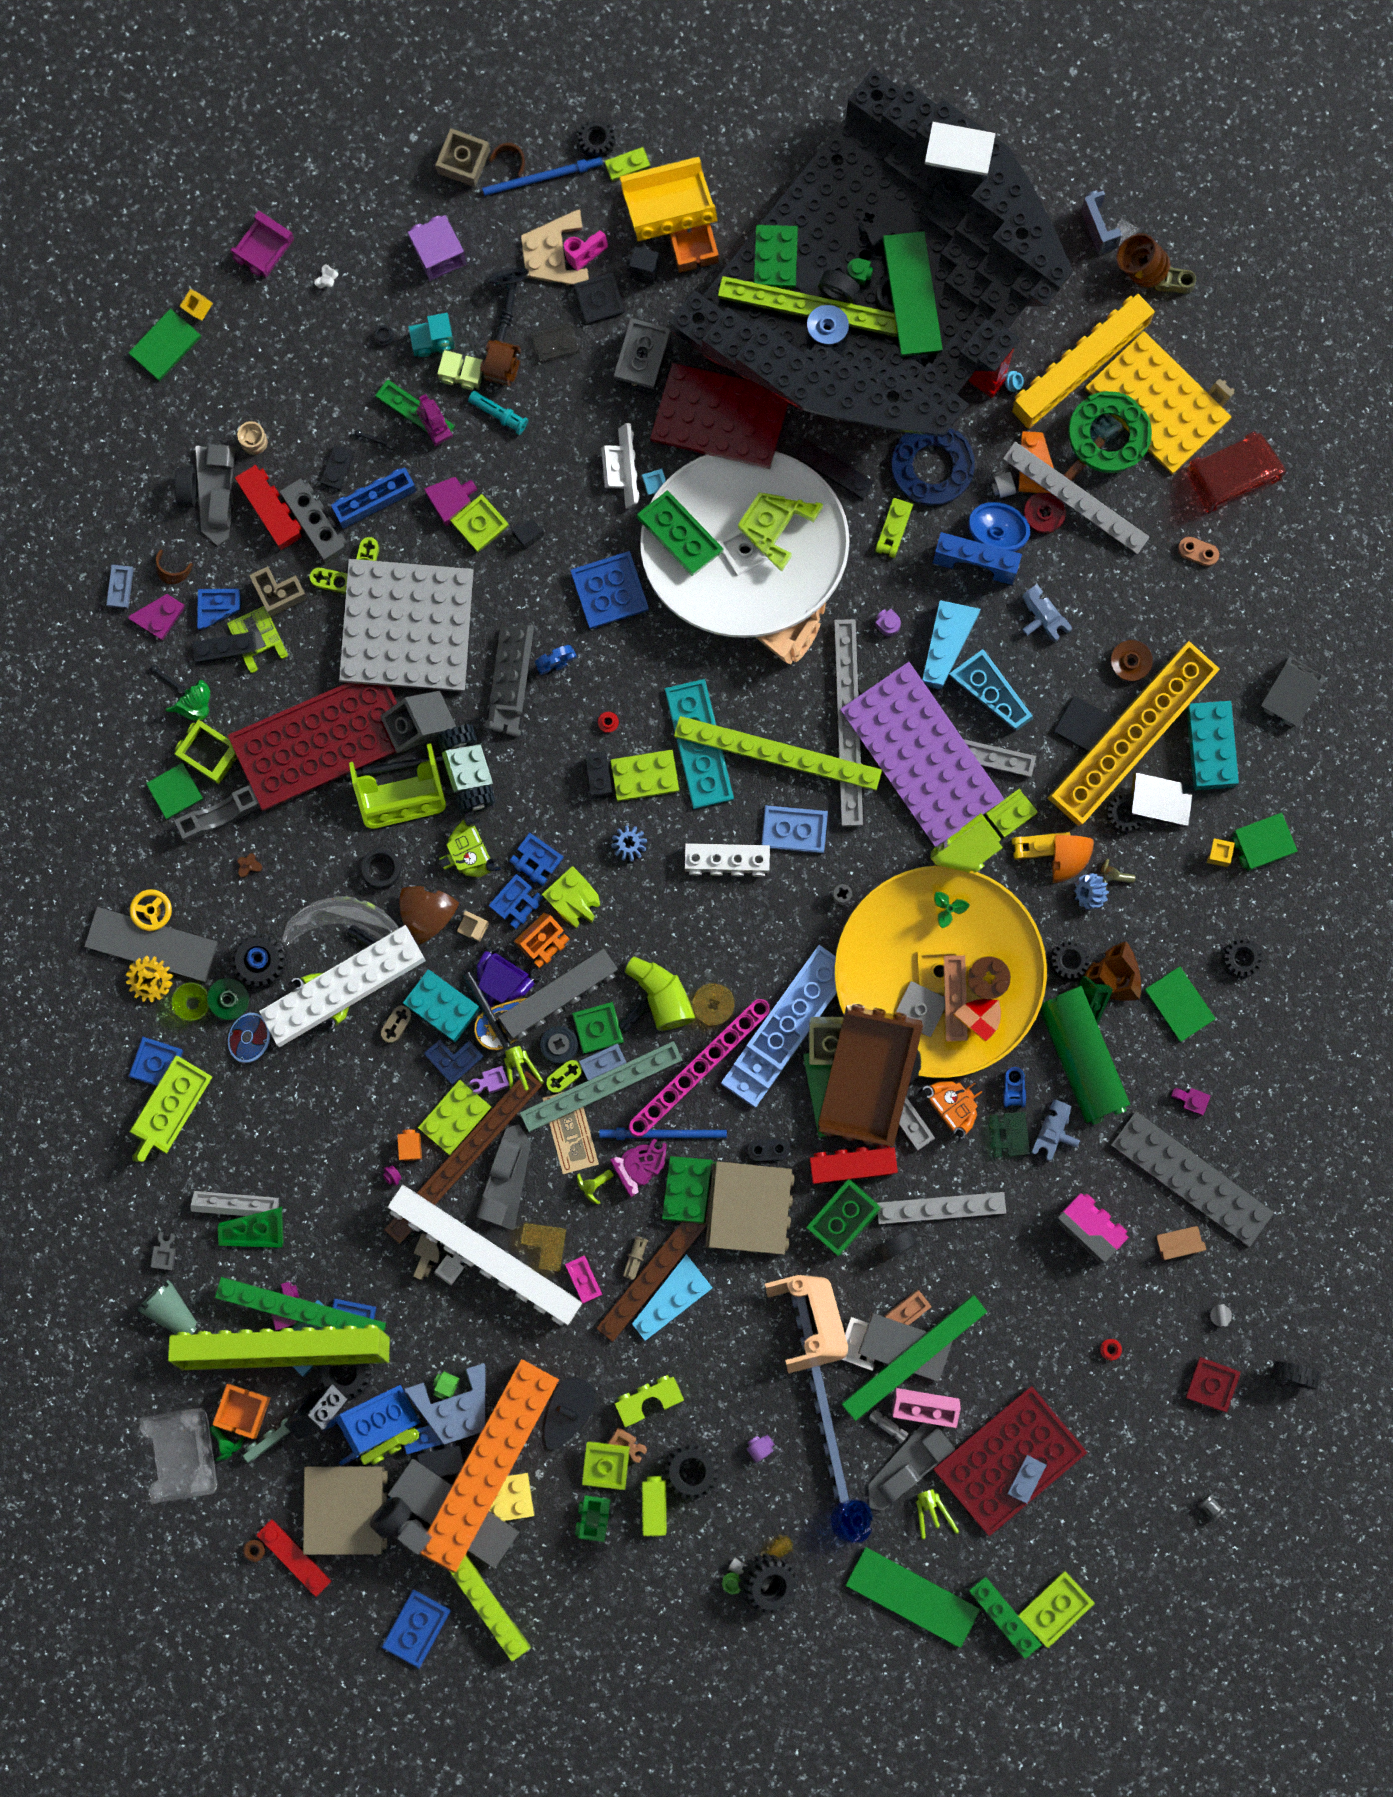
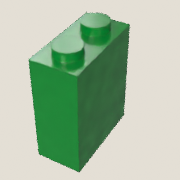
[1231,813,1298,872]

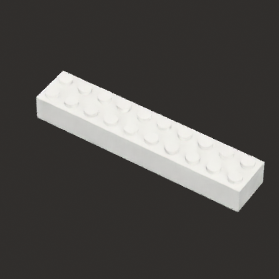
[388,1185,582,1326]

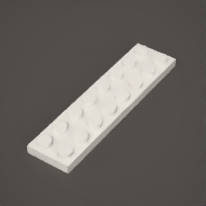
[259,925,426,1047]

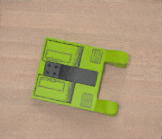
[227,606,288,673]

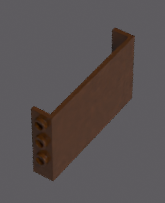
[818,1003,923,1147]

